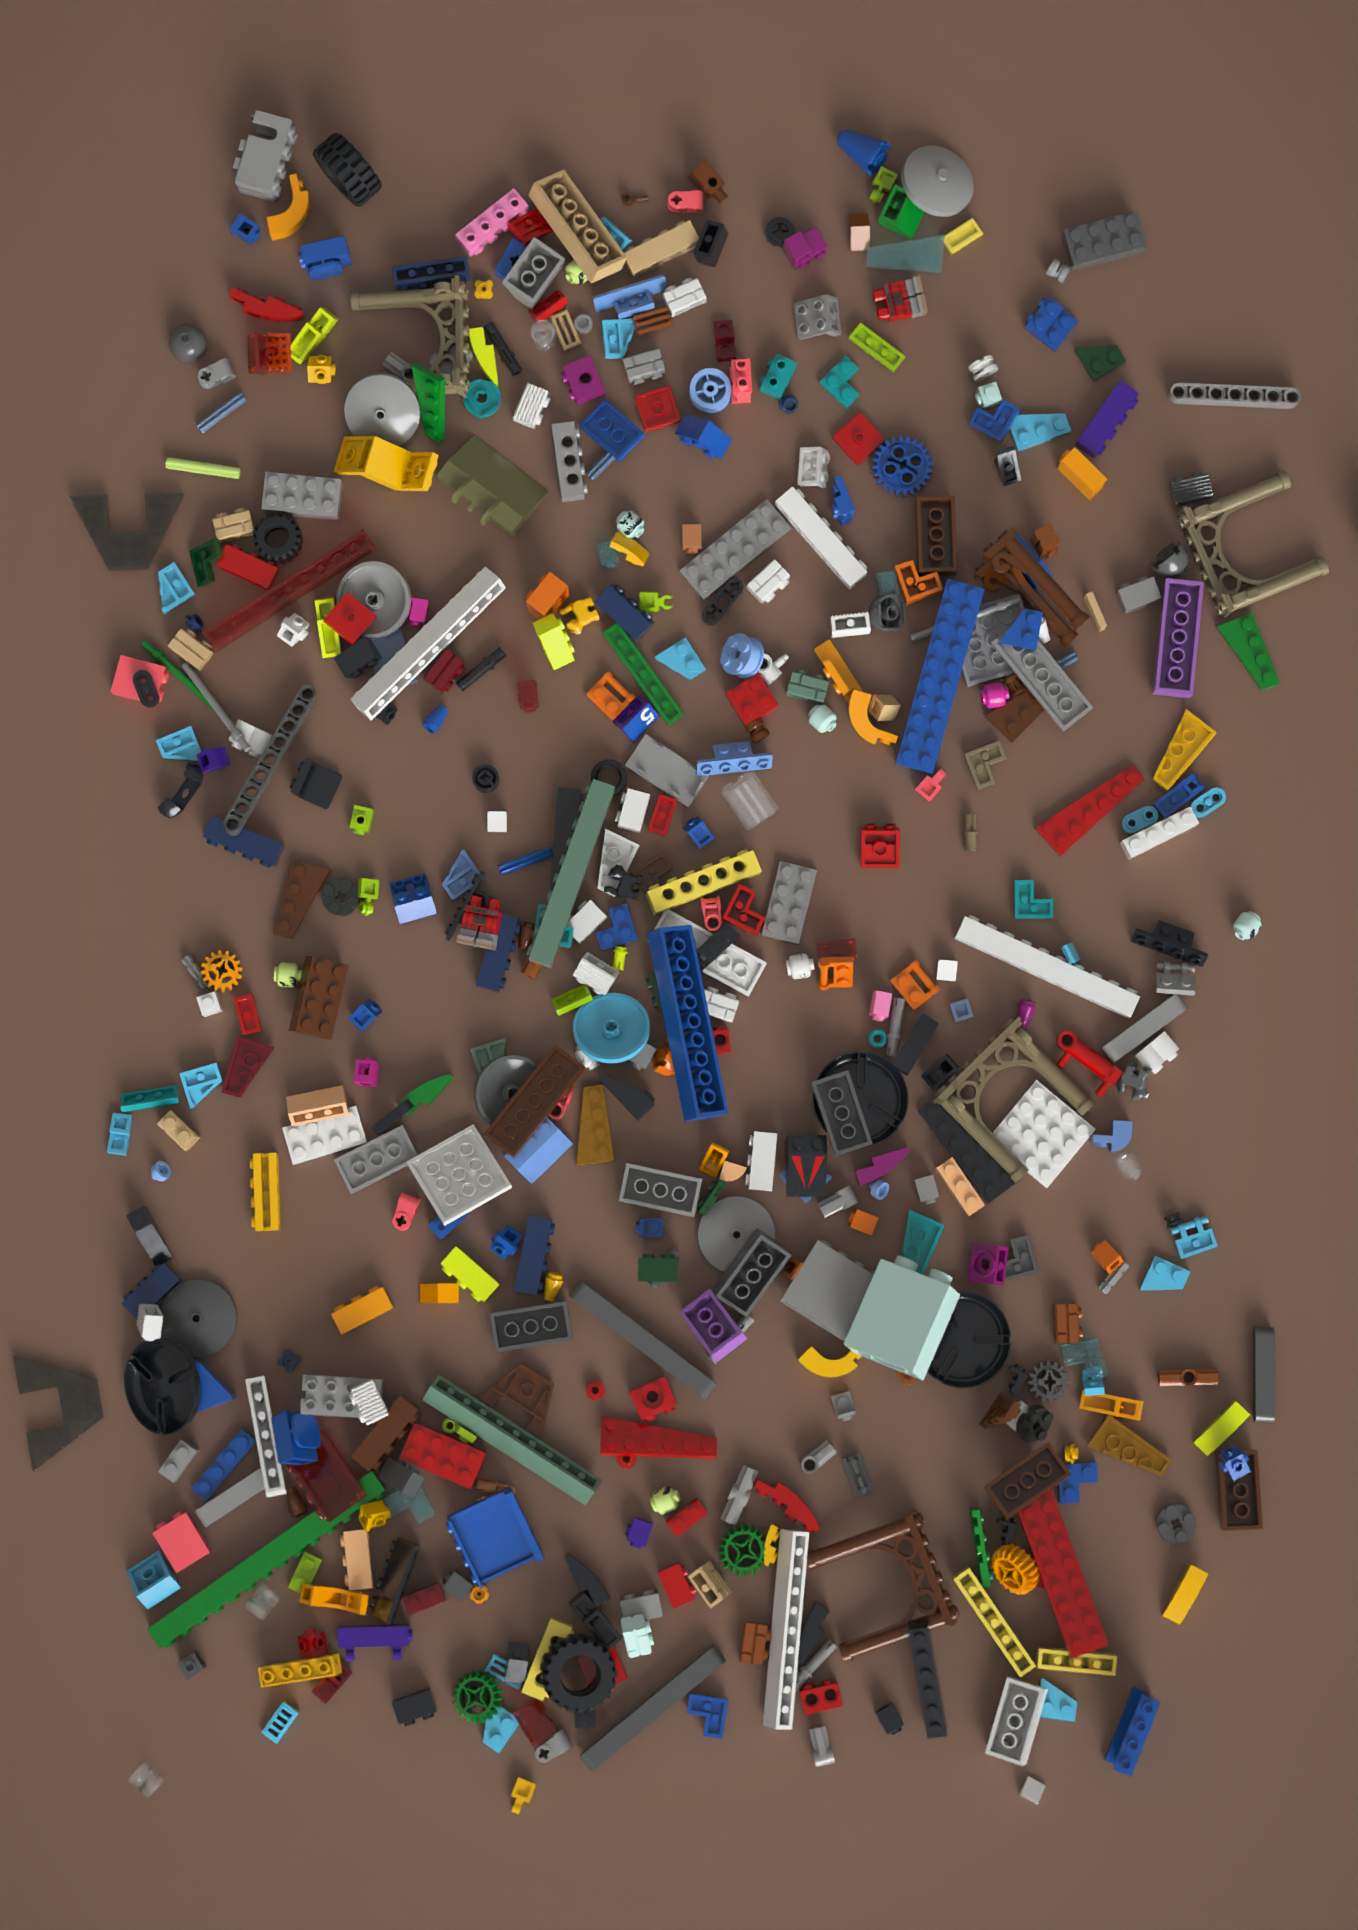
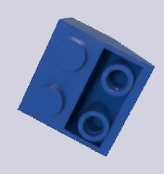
[389,873,437,924]

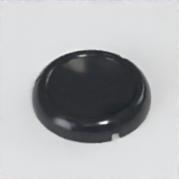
[812,1051,909,1147]
[927,1291,1011,1388]
[124,1338,202,1435]

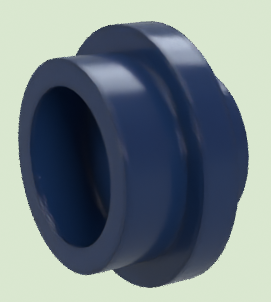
[779,394,798,414]

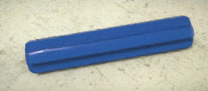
[498,847,553,875]

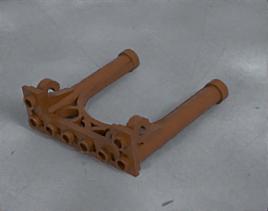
[974,528,1090,647]
[807,1509,959,1663]

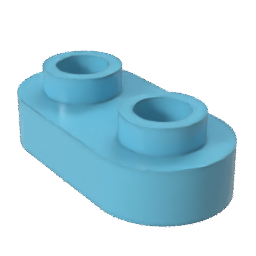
[1191,788,1226,818]
[1121,806,1158,834]

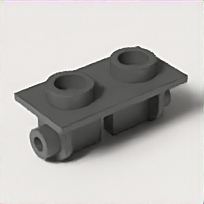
[842,1453,873,1496]

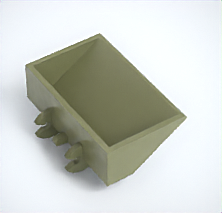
[437,435,549,538]

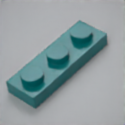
[120,1085,179,1112]

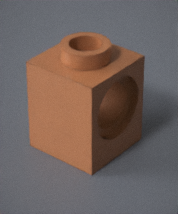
[682,524,702,554]

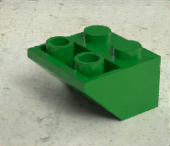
[878,184,925,240]

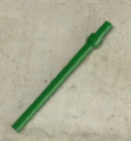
[141,640,230,718]

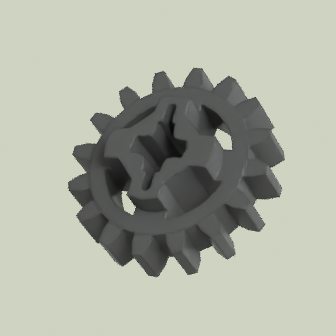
[1027,1361,1070,1403]

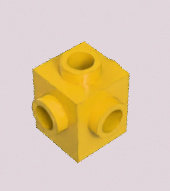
[307,355,336,384]

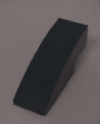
[891,1014,939,1076]
[564,1553,610,1606]
[568,1591,623,1650]
[798,1601,830,1664]

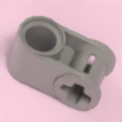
[198,358,236,389]
[535,1729,573,1763]

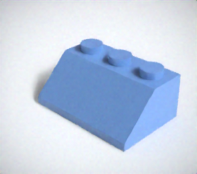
[504,1118,573,1184]

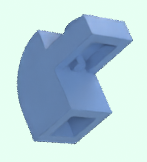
[1091,1120,1133,1152]

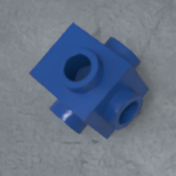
[489,1224,522,1260]
[1218,1445,1251,1481]

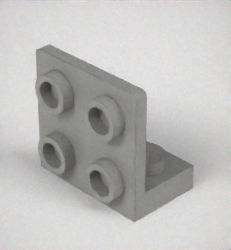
[794,294,842,340]

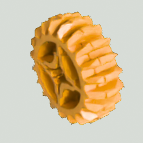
[990,1544,1040,1595]

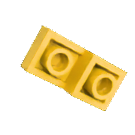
[610,531,649,567]
[764,1523,780,1566]

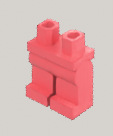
[729,358,752,404]

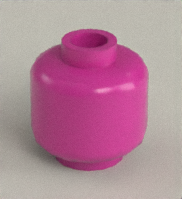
[980,682,1009,708]

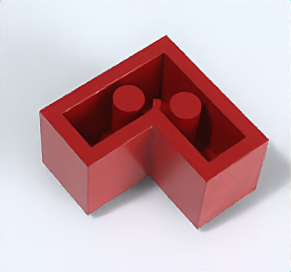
[722,884,765,937]

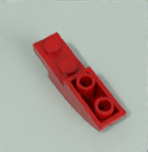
[228,287,305,322]
[754,1479,820,1532]

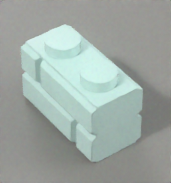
[621,1614,654,1658]

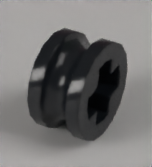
[1163,1212,1183,1227]

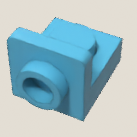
[1082,1368,1105,1396]

